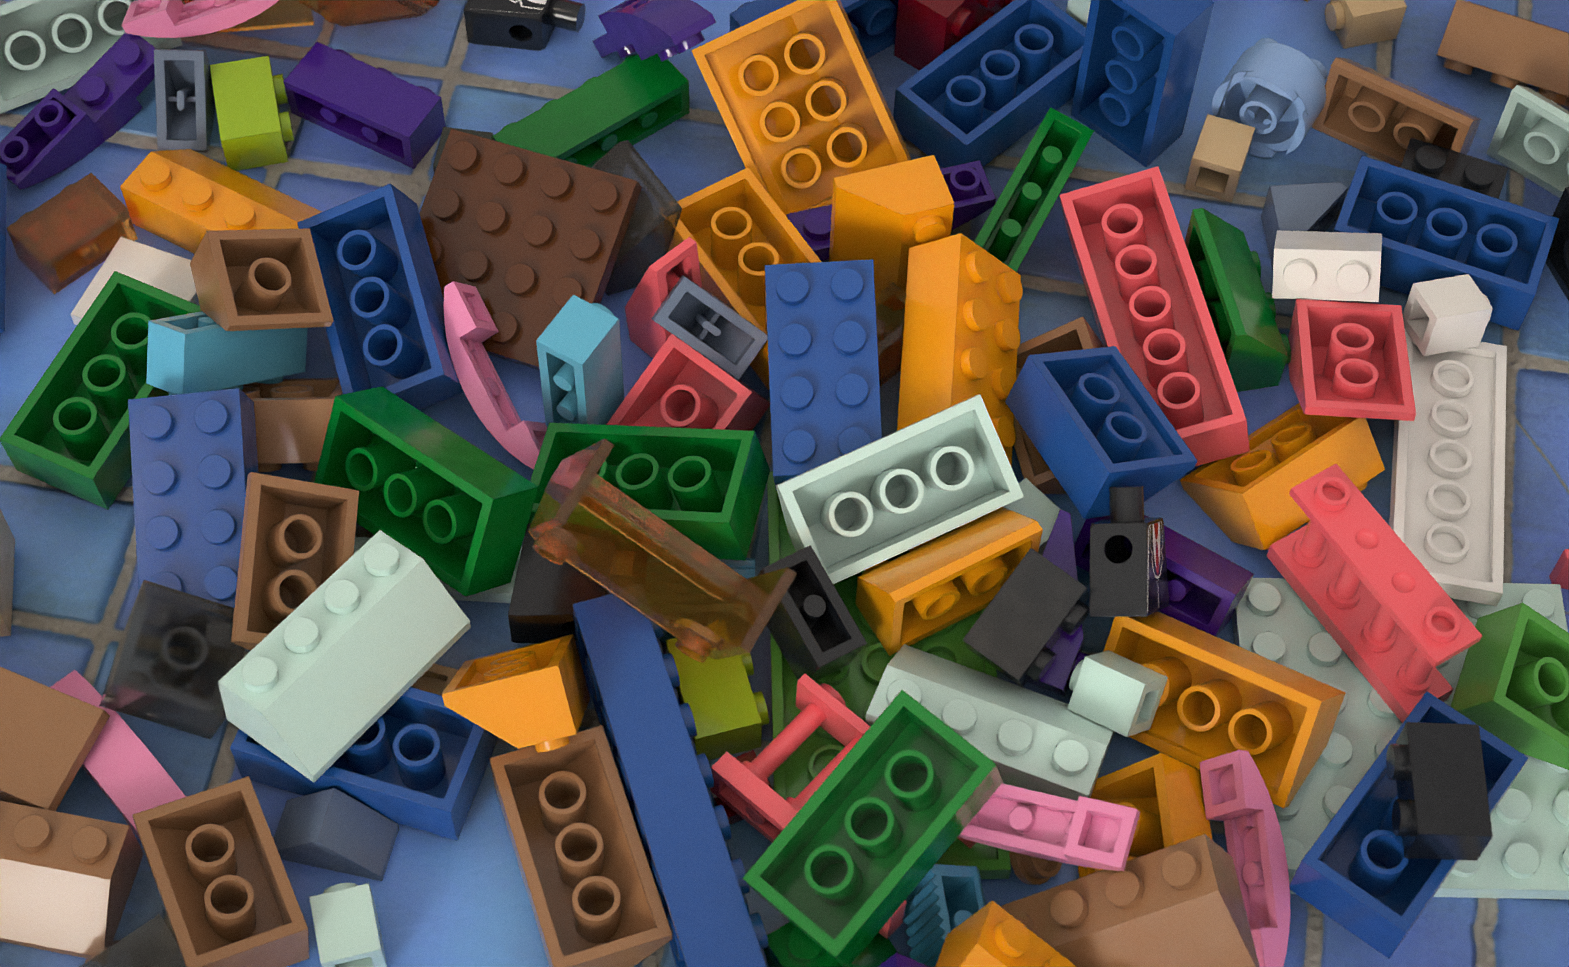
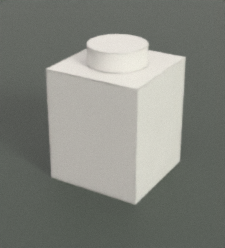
[1403,274,1493,356]

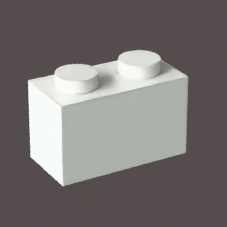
[1272,230,1382,302]

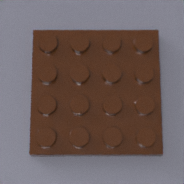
[419,129,642,370]

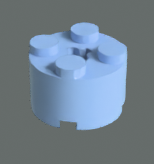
[1212,38,1327,158]

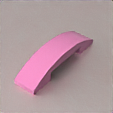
[121,0,279,38]
[443,281,547,470]
[51,670,186,839]
[1199,750,1291,967]
[958,784,1140,871]

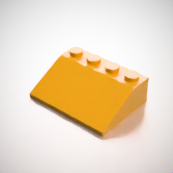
[691,0,912,216]

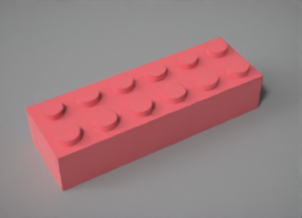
[1060,166,1250,467]

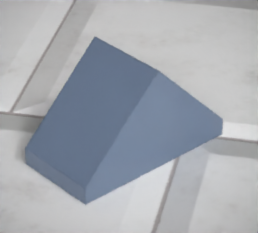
[154,49,216,151]
[1261,182,1348,270]
[651,275,768,380]
[273,788,399,881]

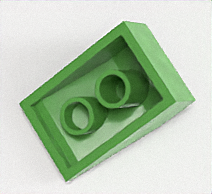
[1450,603,1569,770]

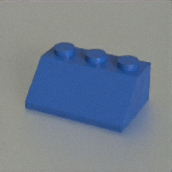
[1005,346,1198,519]

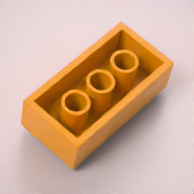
[661,167,822,390]
[897,233,1023,467]

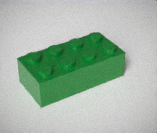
[0,271,201,510]
[314,386,538,597]
[528,422,770,561]
[743,690,1003,967]

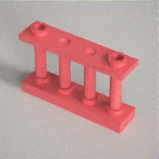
[1266,463,1482,724]
[711,674,977,939]

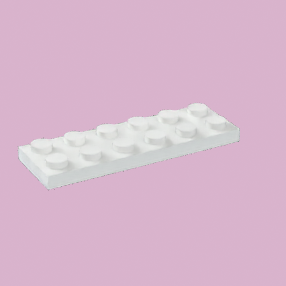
[1389,330,1507,606]

